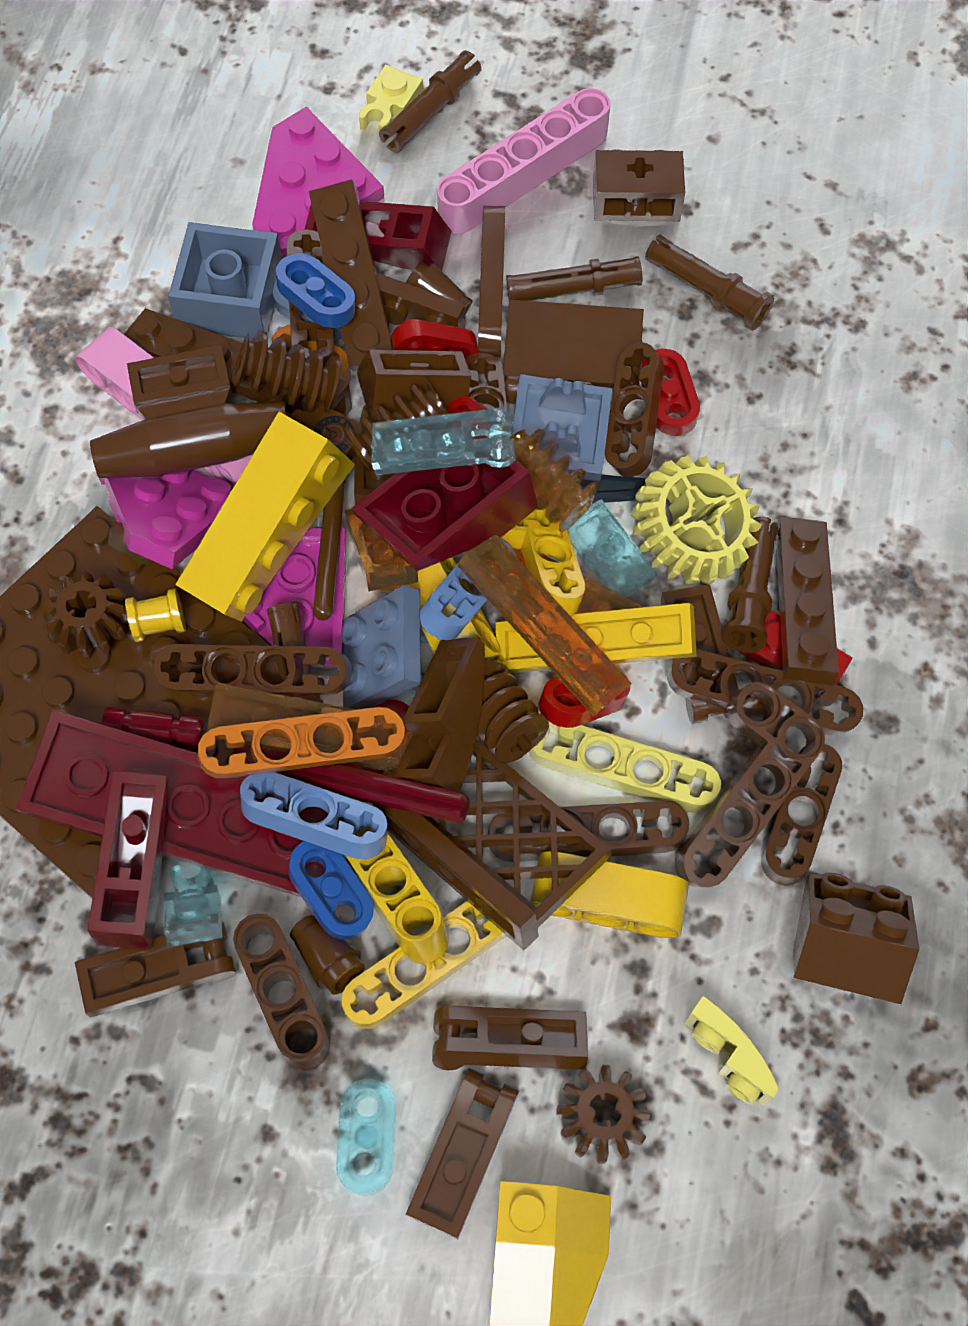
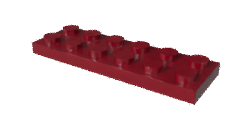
[16,710,344,898]

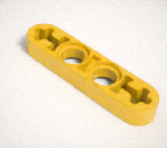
[342,901,507,1029]

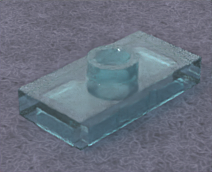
[565,499,657,604]

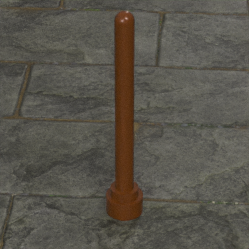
[313,455,355,621]

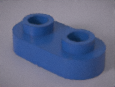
[276,253,355,328]
[288,841,374,940]

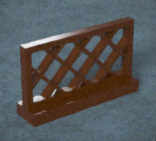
[372,739,611,951]

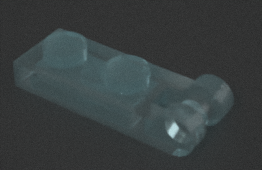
[371,409,515,475]

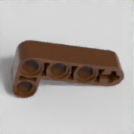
[675,682,825,887]

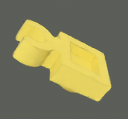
[359,64,423,131]

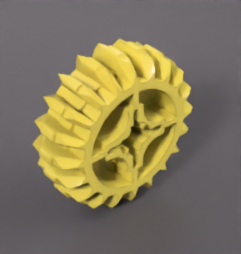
[631,455,762,585]

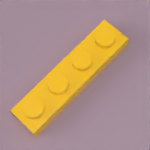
[495,603,697,673]

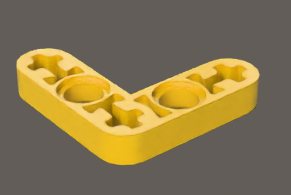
[501,503,585,617]

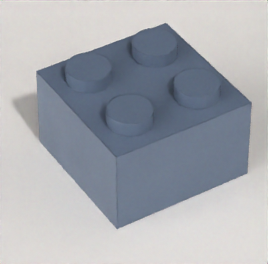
[168,222,282,339]

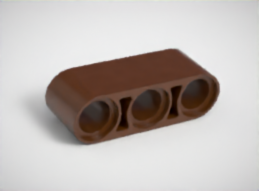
[233,913,330,1071]

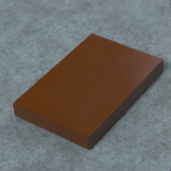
[503,299,644,392]

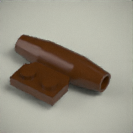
[90,345,286,479]

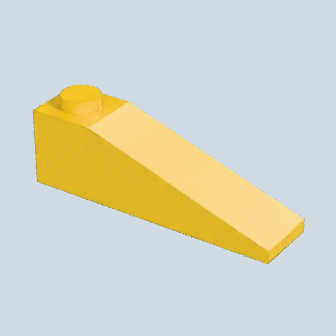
[489,1181,611,1326]

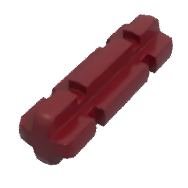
[101,707,204,746]

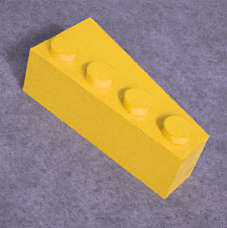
[176,412,355,622]

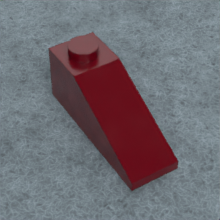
[304,201,452,271]
[87,771,168,950]

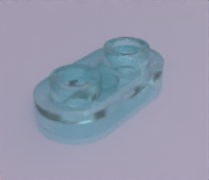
[336,1079,396,1196]

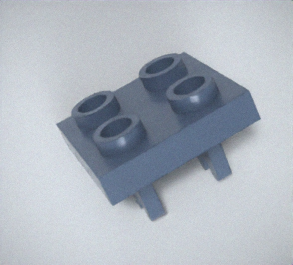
[508,374,612,481]
[342,585,429,711]

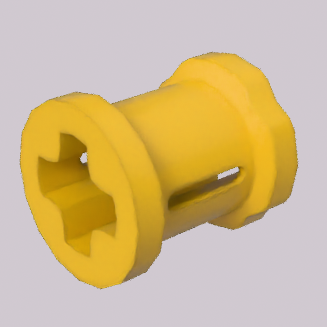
[125,588,186,643]

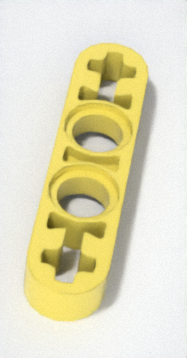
[529,722,721,813]

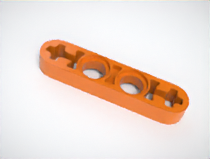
[197,707,405,778]

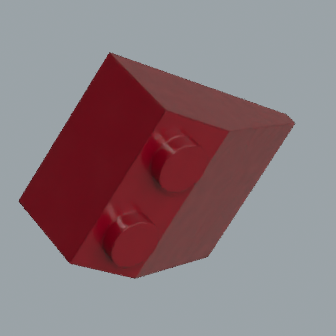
[351,418,538,571]

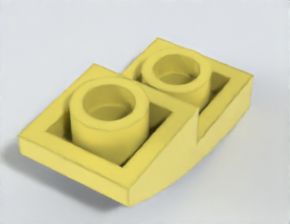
[685,996,779,1106]

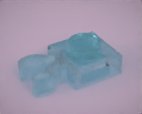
[164,865,222,947]

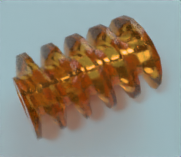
[501,428,600,533]

